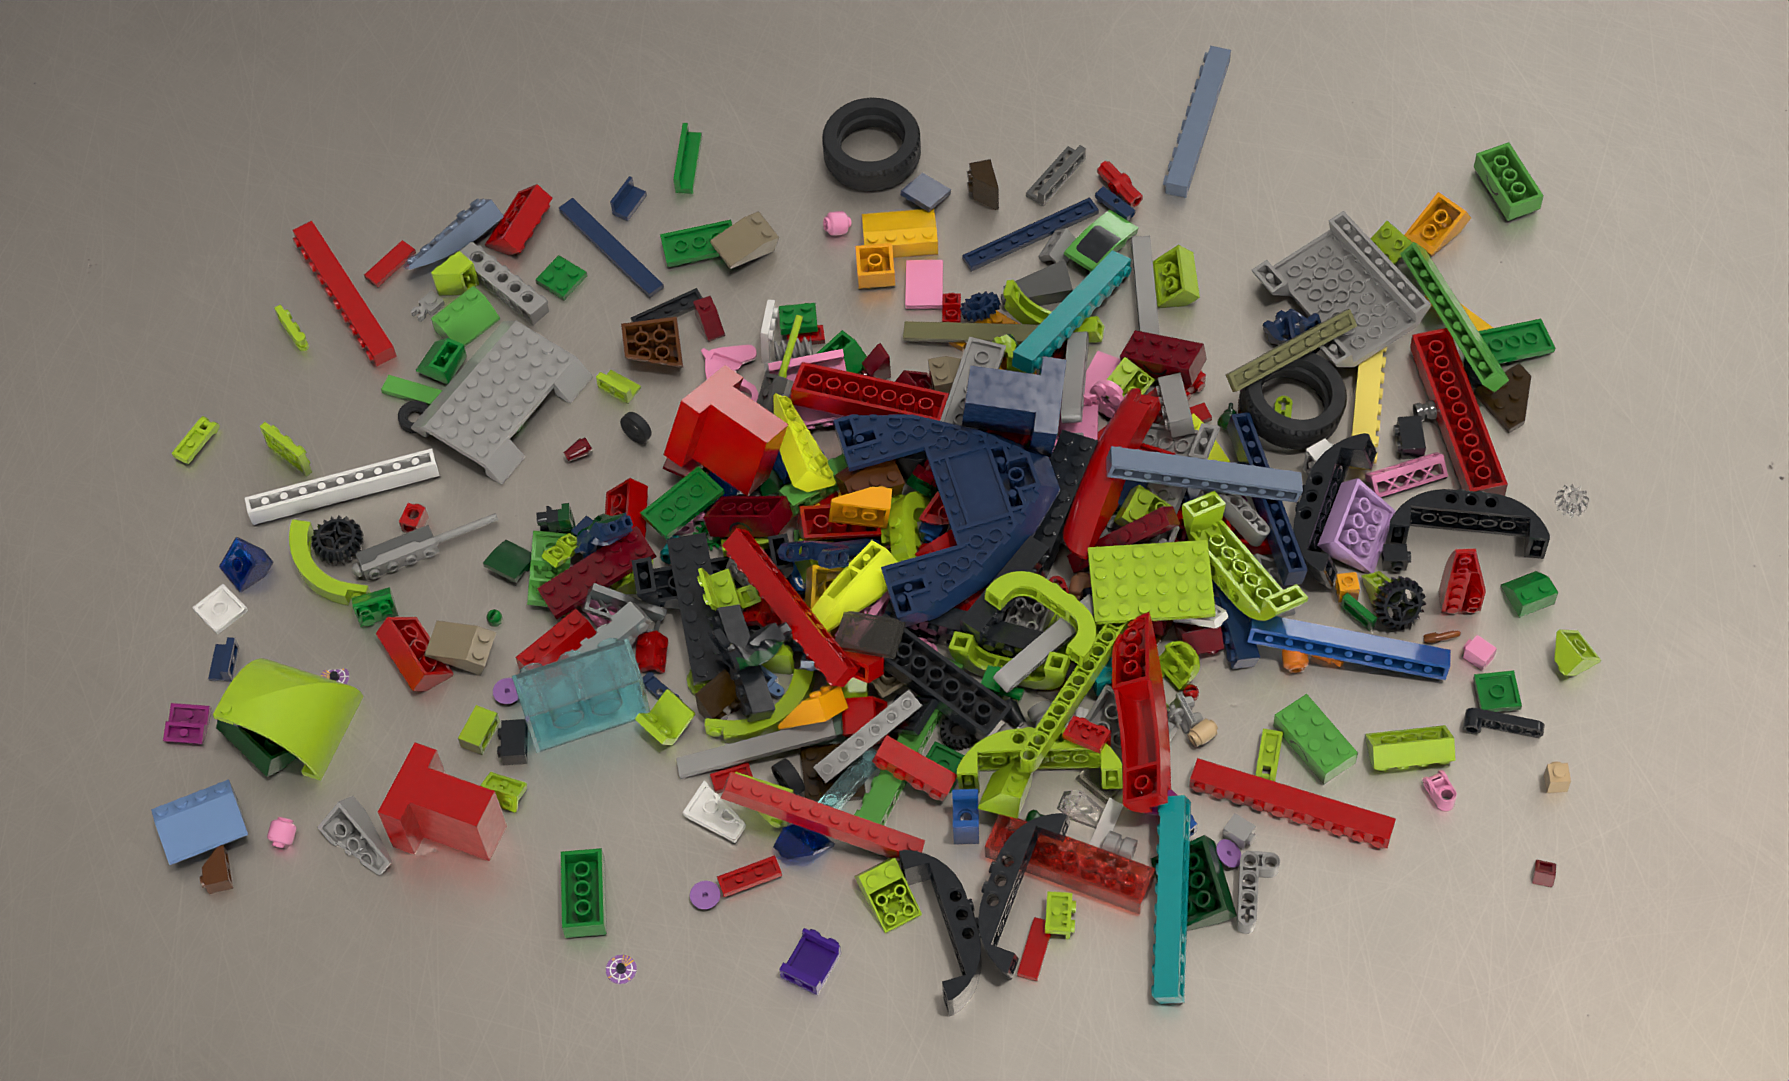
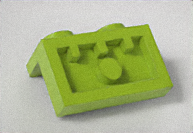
[480,772,527,812]
[1045,891,1076,939]

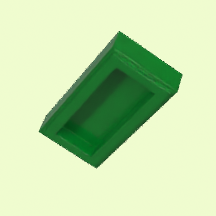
[1341,593,1377,631]

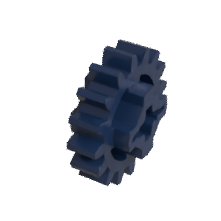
[960,291,1001,322]

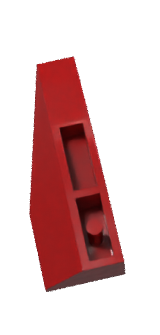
[1438,549,1486,614]

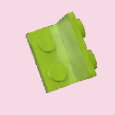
[1370,221,1413,265]
[697,568,742,611]
[635,689,695,745]

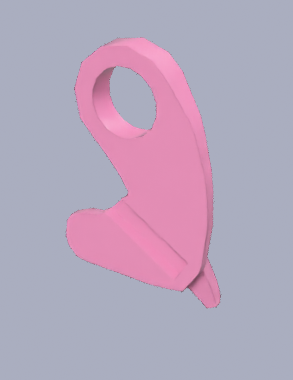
[701,345,759,403]

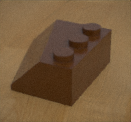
[621,317,683,368]
[834,459,905,497]

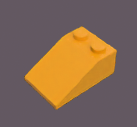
[1404,192,1471,256]
[828,486,892,529]
[778,684,848,729]

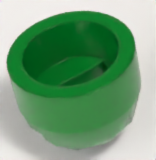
[486,609,503,627]

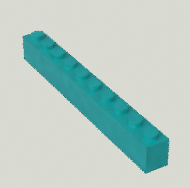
[1012,250,1132,374]
[1151,795,1191,1004]

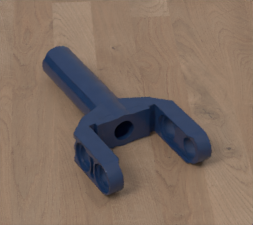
[778,538,882,569]

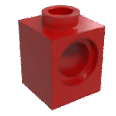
[399,503,429,533]

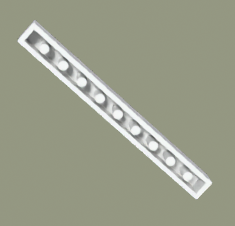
[245,449,440,525]

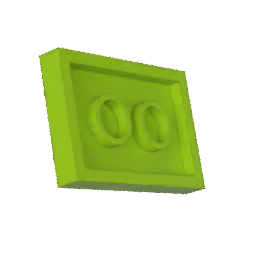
[259,422,312,477]

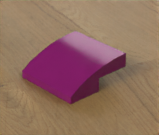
[163,703,212,744]

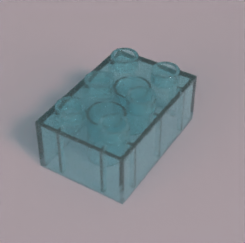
[512,638,650,753]

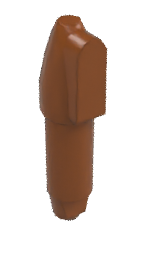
[1423,630,1461,644]

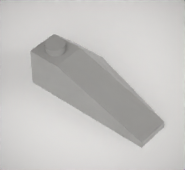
[317,796,392,875]

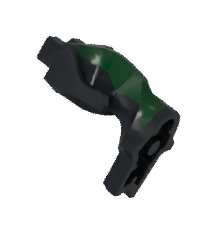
[709,622,792,673]

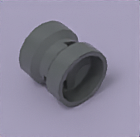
[1413,400,1437,421]

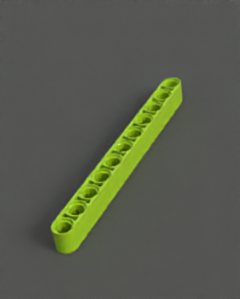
[1020,622,1129,773]

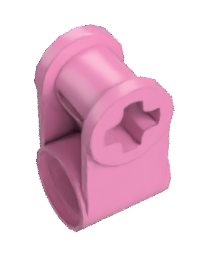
[1422,770,1457,811]

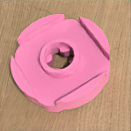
[1089,380,1124,418]

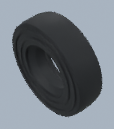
[398,401,428,433]
[620,412,652,444]

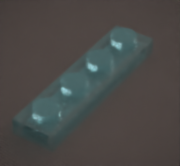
[818,747,878,810]

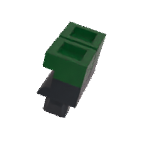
[536,503,576,534]

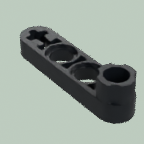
[1463,708,1545,738]

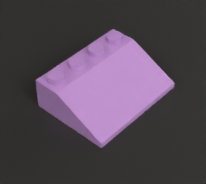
[1317,478,1396,574]

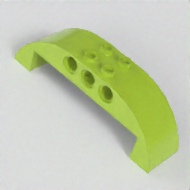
[1182,491,1308,621]
[957,727,1123,793]

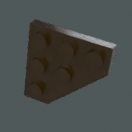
[1474,363,1532,433]

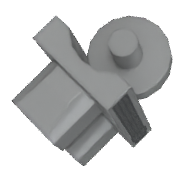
[1167,692,1203,734]

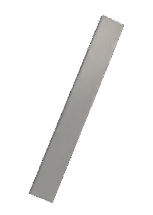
[676,718,837,779]

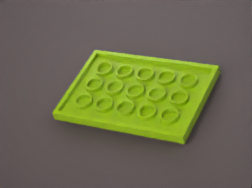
[1088,540,1216,625]

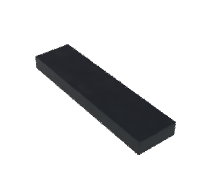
[630,288,703,322]

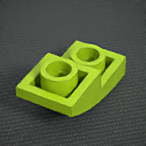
[542,533,577,568]

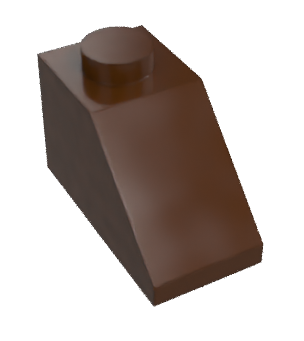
[200,844,233,894]

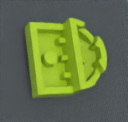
[1159,641,1200,690]

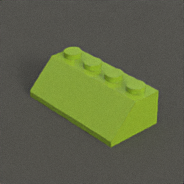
[1365,725,1456,771]

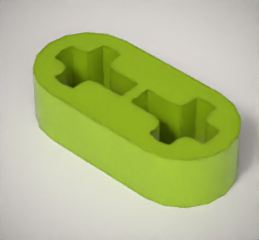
[1275,396,1293,418]

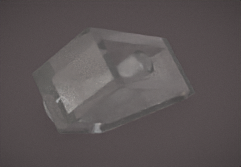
[1057,790,1104,829]

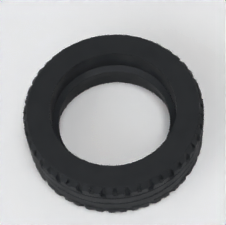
[822,97,921,191]
[1239,352,1347,449]

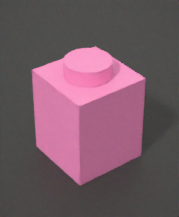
[1463,635,1497,671]

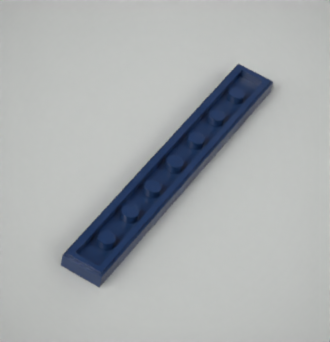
[962,197,1099,272]
[559,198,664,298]

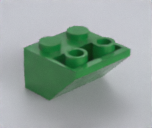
[816,330,867,374]
[416,338,467,384]
[352,587,399,627]

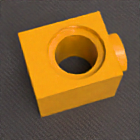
[1335,572,1360,603]

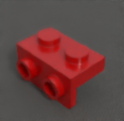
[634,630,668,673]

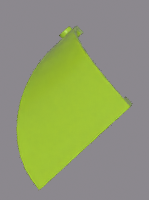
[213,658,364,781]

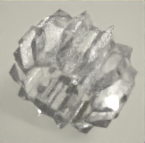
[1555,484,1589,518]

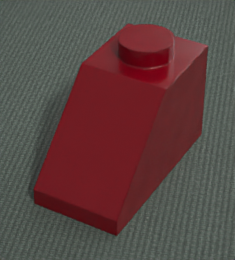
[693,295,725,342]
[861,343,891,380]

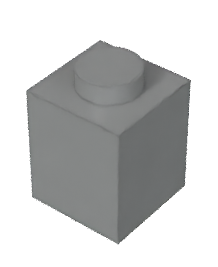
[1222,813,1256,850]

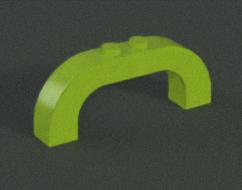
[889,491,932,562]
[985,571,1096,667]
[949,631,1070,690]

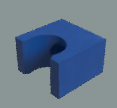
[952,789,979,845]

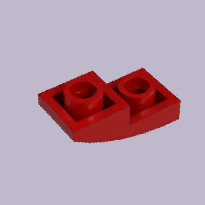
[942,293,961,323]

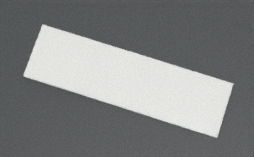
[1088,797,1124,853]

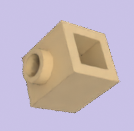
[1544,761,1571,793]

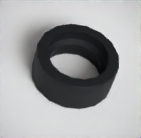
[771,758,805,795]

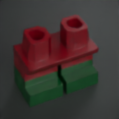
[906,459,938,499]

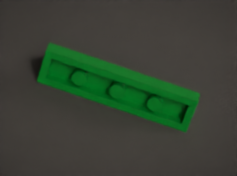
[673,123,702,194]

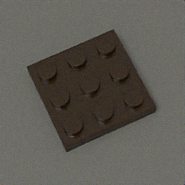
[801,743,866,804]

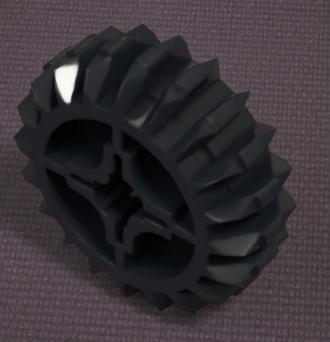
[311,515,364,566]
[1372,576,1426,630]

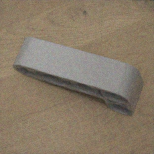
[1196,490,1270,546]
[1237,851,1280,934]

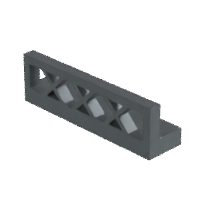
[1026,145,1086,206]
[583,583,667,633]

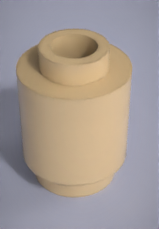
[1187,718,1218,747]

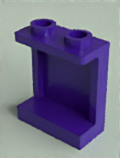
[779,928,841,995]

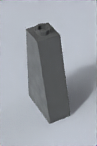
[1001,260,1073,312]

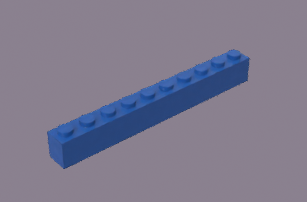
[1247,616,1451,680]

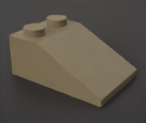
[710,211,779,269]
[928,356,961,394]
[424,621,496,676]

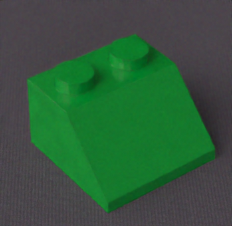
[1501,571,1558,618]

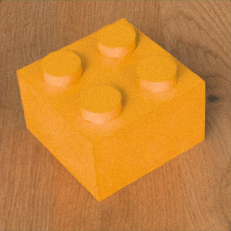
[855,243,895,289]

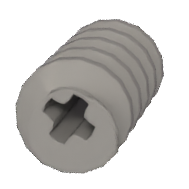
[774,336,813,361]

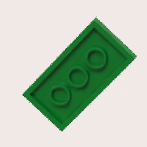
[660,219,732,267]
[1478,318,1556,364]
[640,466,725,540]

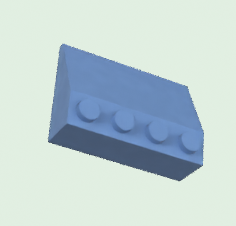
[151,779,248,865]

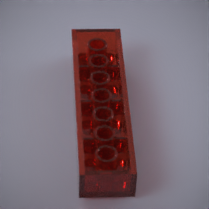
[985,814,1156,914]

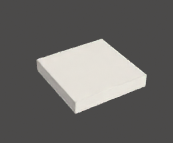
[193,584,248,635]

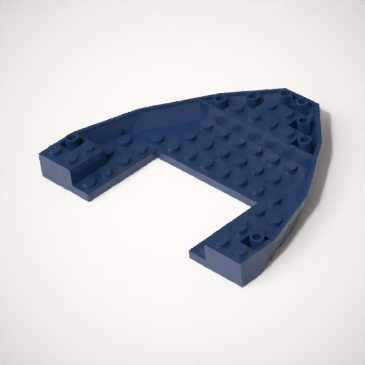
[833,414,1060,627]

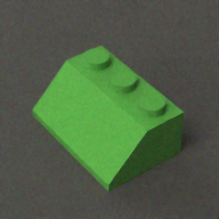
[431,286,500,347]

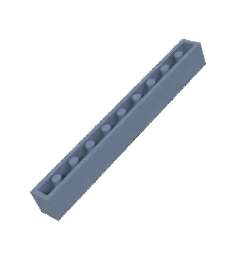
[1163,45,1231,198]
[1106,446,1303,503]

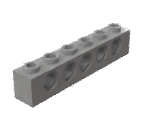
[460,242,549,325]
[814,690,922,783]

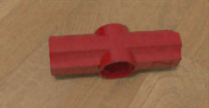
[1097,161,1143,207]

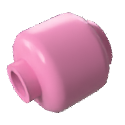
[823,211,851,236]
[267,817,297,848]

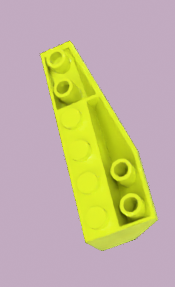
[773,393,836,492]
[812,540,898,632]

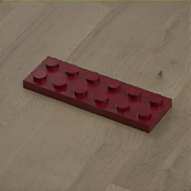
[537,526,657,620]

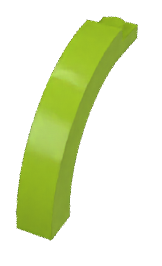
[1003,279,1105,343]
[289,519,371,606]
[705,669,815,744]

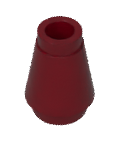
[563,437,593,462]

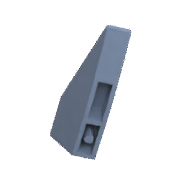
[403,198,504,270]

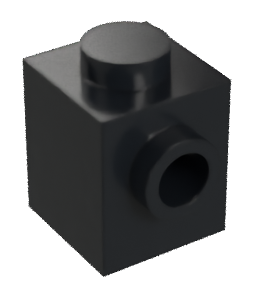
[1381,544,1411,572]

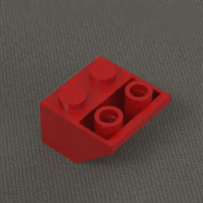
[842,696,889,746]

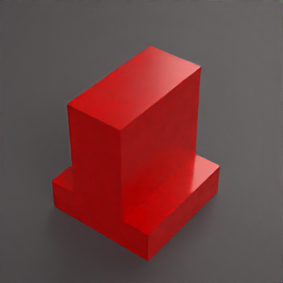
[663,365,789,496]
[378,742,507,861]

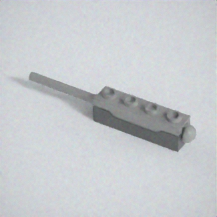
[352,513,498,581]

